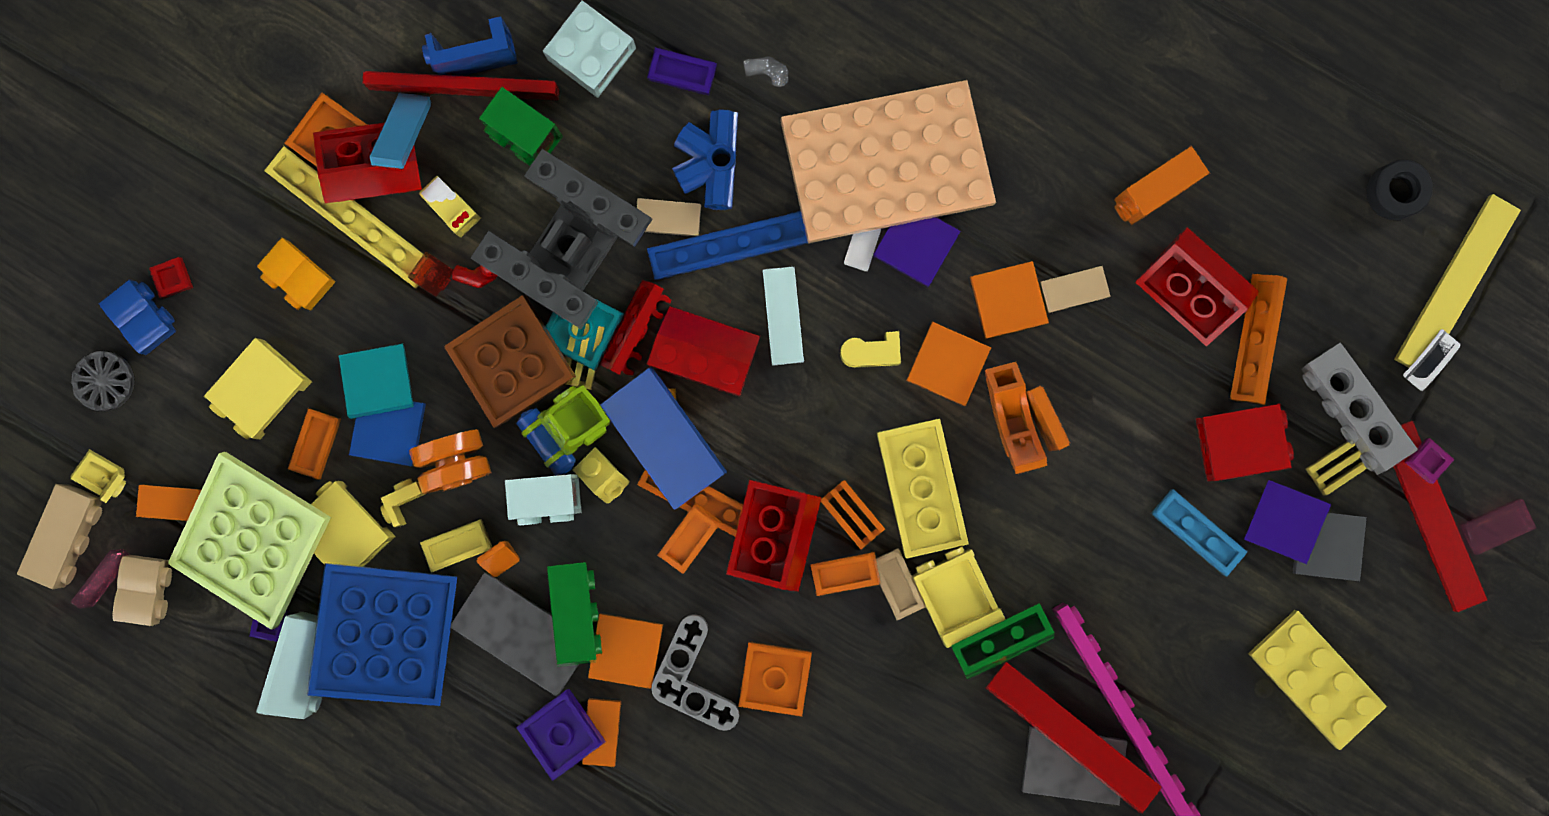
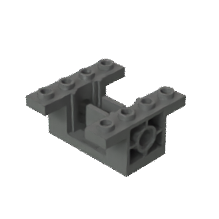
[471,149,653,329]

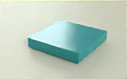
[545,300,624,371]
[339,344,414,419]

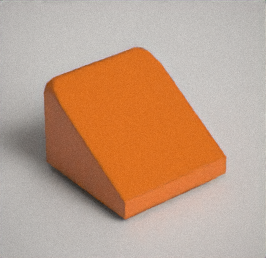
[476,541,520,577]

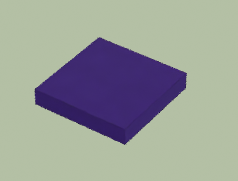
[873,217,961,287]
[1244,480,1331,564]
[516,689,606,781]

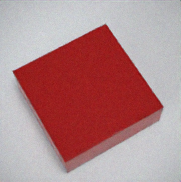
[149,257,193,299]

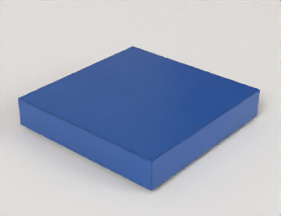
[349,402,426,467]

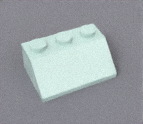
[256,612,322,719]

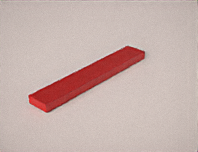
[363,71,560,100]
[1379,421,1487,612]
[986,662,1162,813]

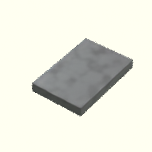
[1021,726,1127,805]

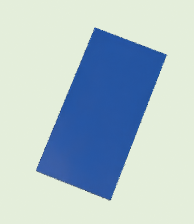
[600,367,727,510]

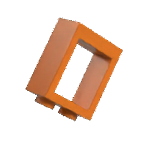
[1114,146,1210,226]

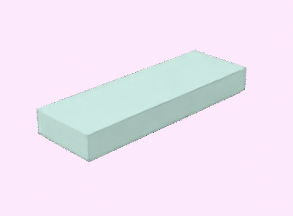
[763,267,804,366]

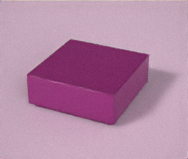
[1405,438,1454,484]

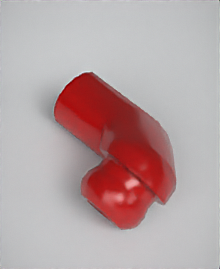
[452,265,498,288]

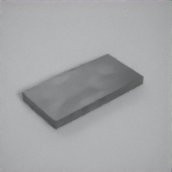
[451,572,578,697]

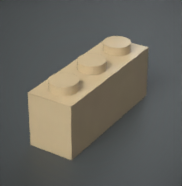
[17,484,102,589]

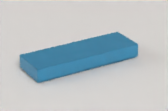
[370,93,431,169]
[1151,489,1247,576]

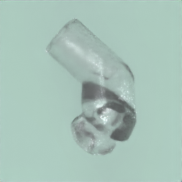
[743,56,789,87]

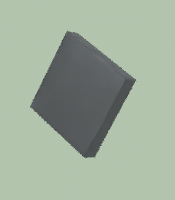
[1293,513,1367,581]

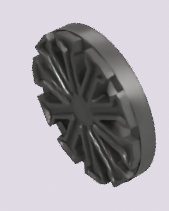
[71,351,134,411]

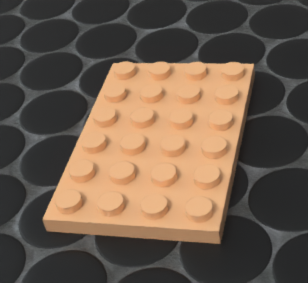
[780,80,996,243]

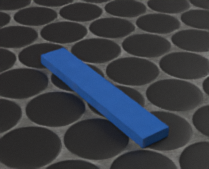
[647,211,808,281]

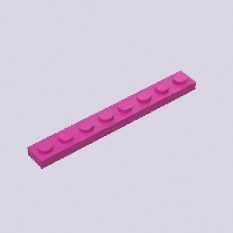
[1052,603,1201,816]

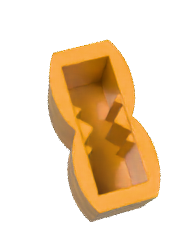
[257,238,335,311]

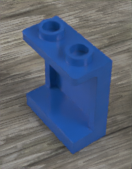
[422,16,518,76]

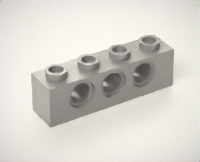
[1301,342,1418,475]

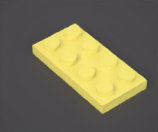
[877,419,969,558]
[1248,610,1387,750]

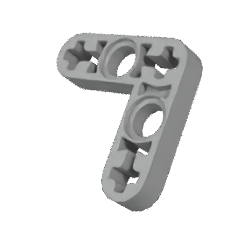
[651,614,739,731]

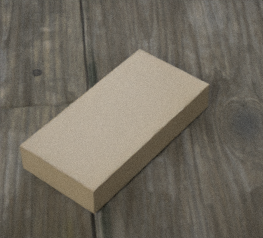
[637,198,702,237]
[1039,266,1111,314]
[876,548,926,620]

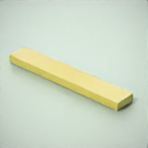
[264,146,436,288]
[1394,194,1521,368]

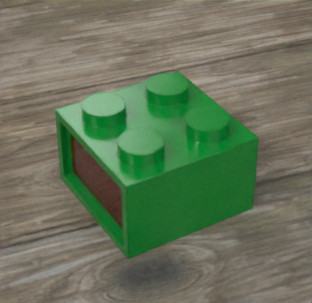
[479,87,563,166]

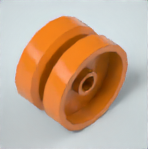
[409,429,492,494]

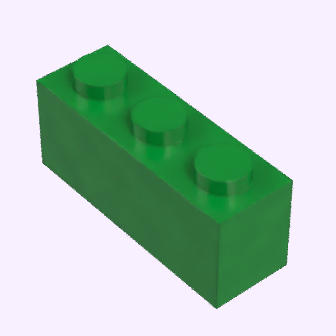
[547,562,602,667]
[951,603,1055,680]

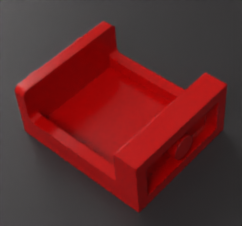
[1196,404,1294,481]

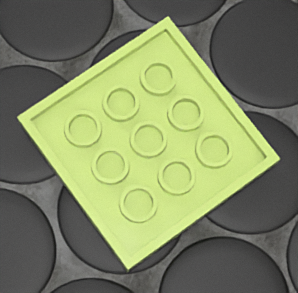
[168,452,331,630]

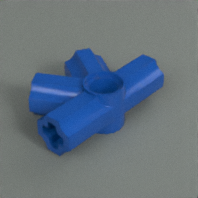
[672,110,738,210]

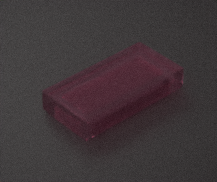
[1460,499,1536,555]
[71,549,130,609]

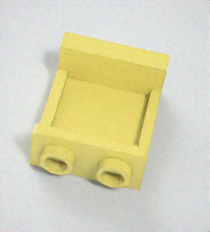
[204,338,312,440]
[311,481,396,567]
[912,546,1006,648]

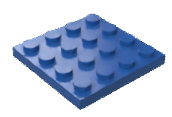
[307,563,457,706]

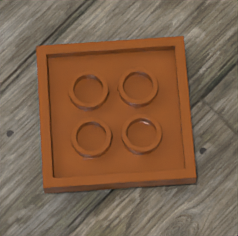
[444,295,576,428]

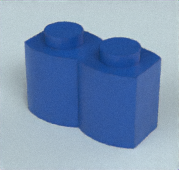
[99,280,176,355]

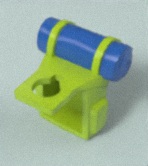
[516,385,610,476]

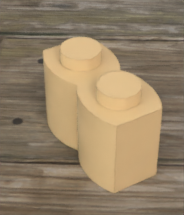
[113,555,172,626]

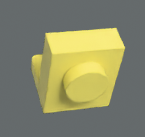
[572,447,630,504]
[71,449,126,503]
[380,479,425,527]

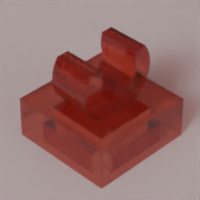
[408,251,454,297]

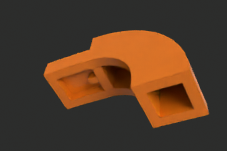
[985,362,1047,474]

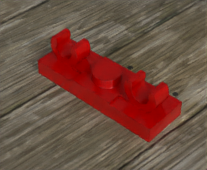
[599,280,671,376]

